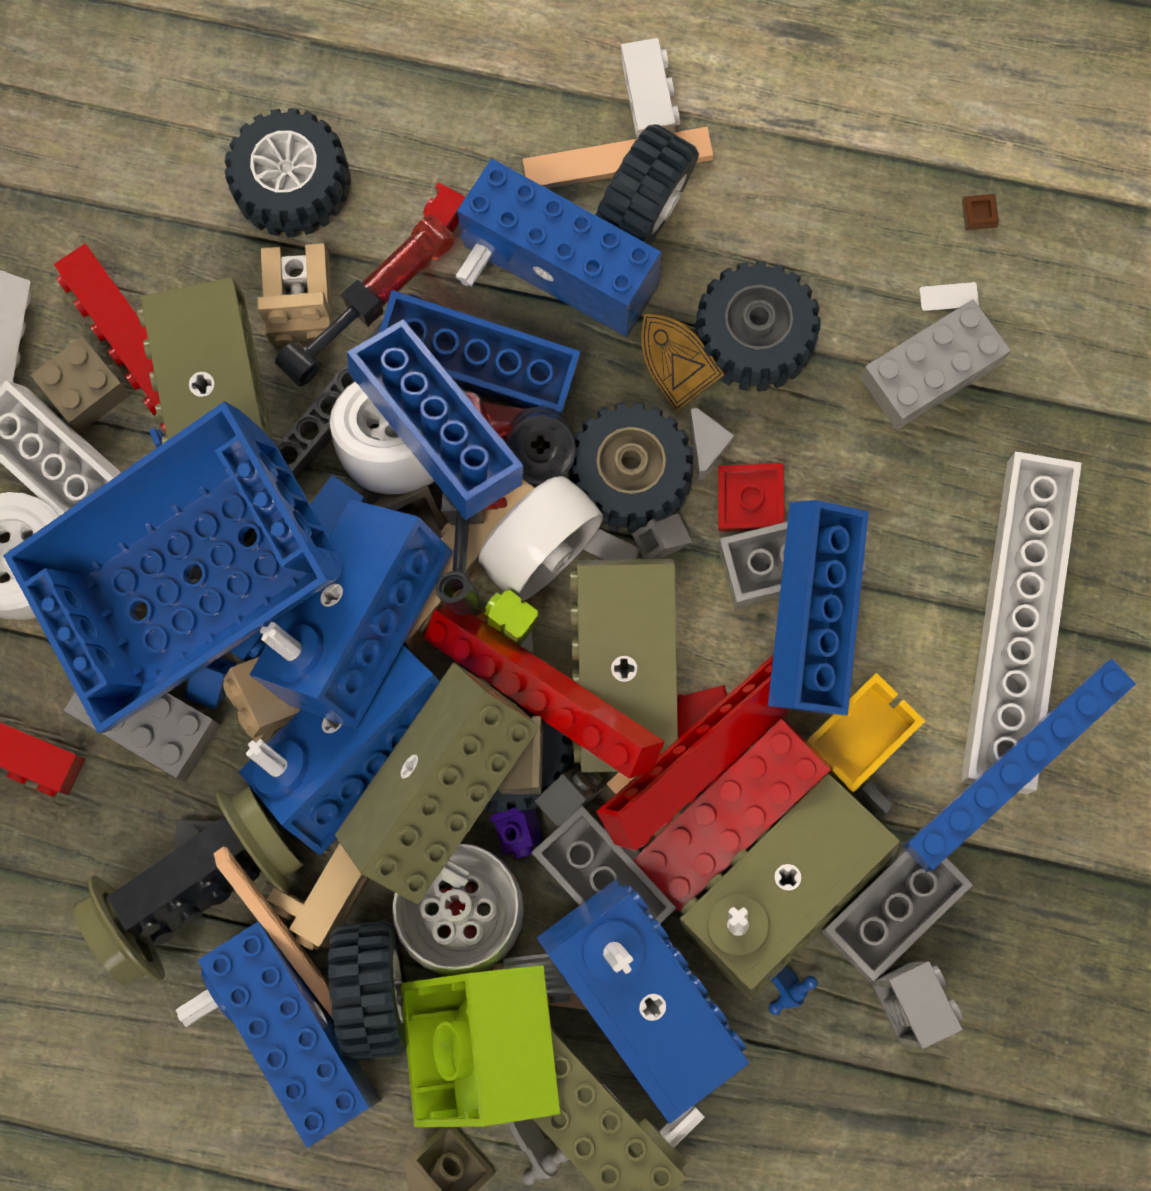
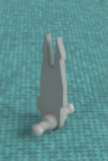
[508,1119,569,1185]

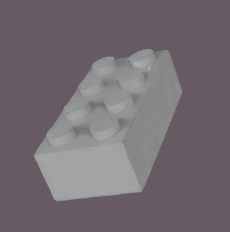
[860,299,1011,430]
[718,522,867,610]
[64,691,221,782]
[531,806,676,924]
[821,849,973,982]
[871,961,963,1049]

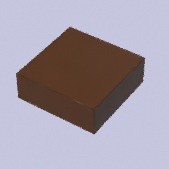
[962,194,999,230]

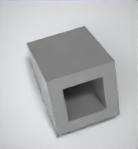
[632,514,692,559]

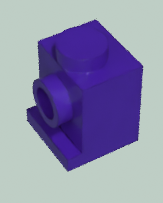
[490,807,544,859]

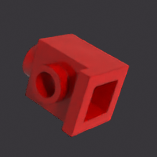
[422,182,465,240]

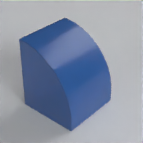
[185,658,236,710]

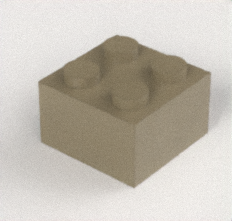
[30,336,130,434]

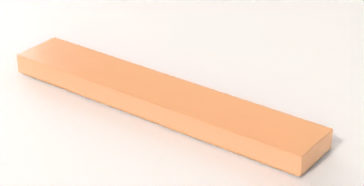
[523,127,713,189]
[214,846,333,1019]

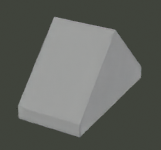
[690,408,734,480]

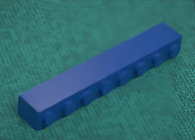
[902,658,1136,872]

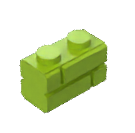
[485,590,538,646]

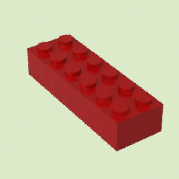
[633,718,833,912]

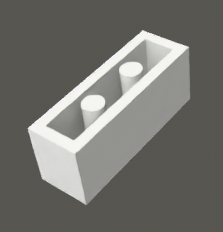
[621,38,680,139]

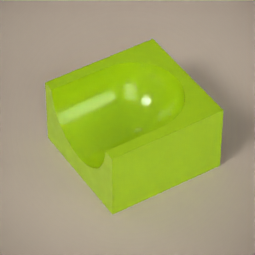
[400,965,560,1127]

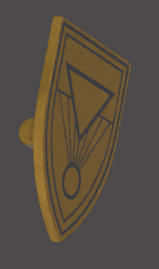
[641,313,725,411]

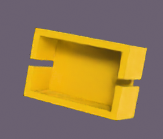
[807,673,925,794]

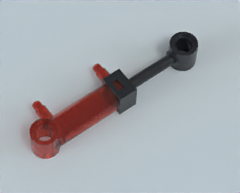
[275,214,456,387]
[436,392,512,616]

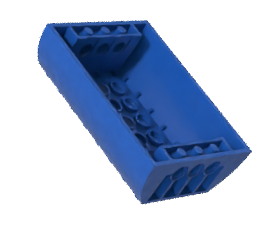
[3,401,342,733]

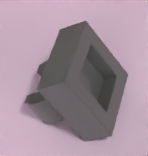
[853,781,893,820]

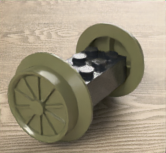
[73,785,304,987]

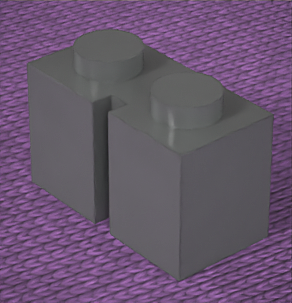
[535,765,606,827]

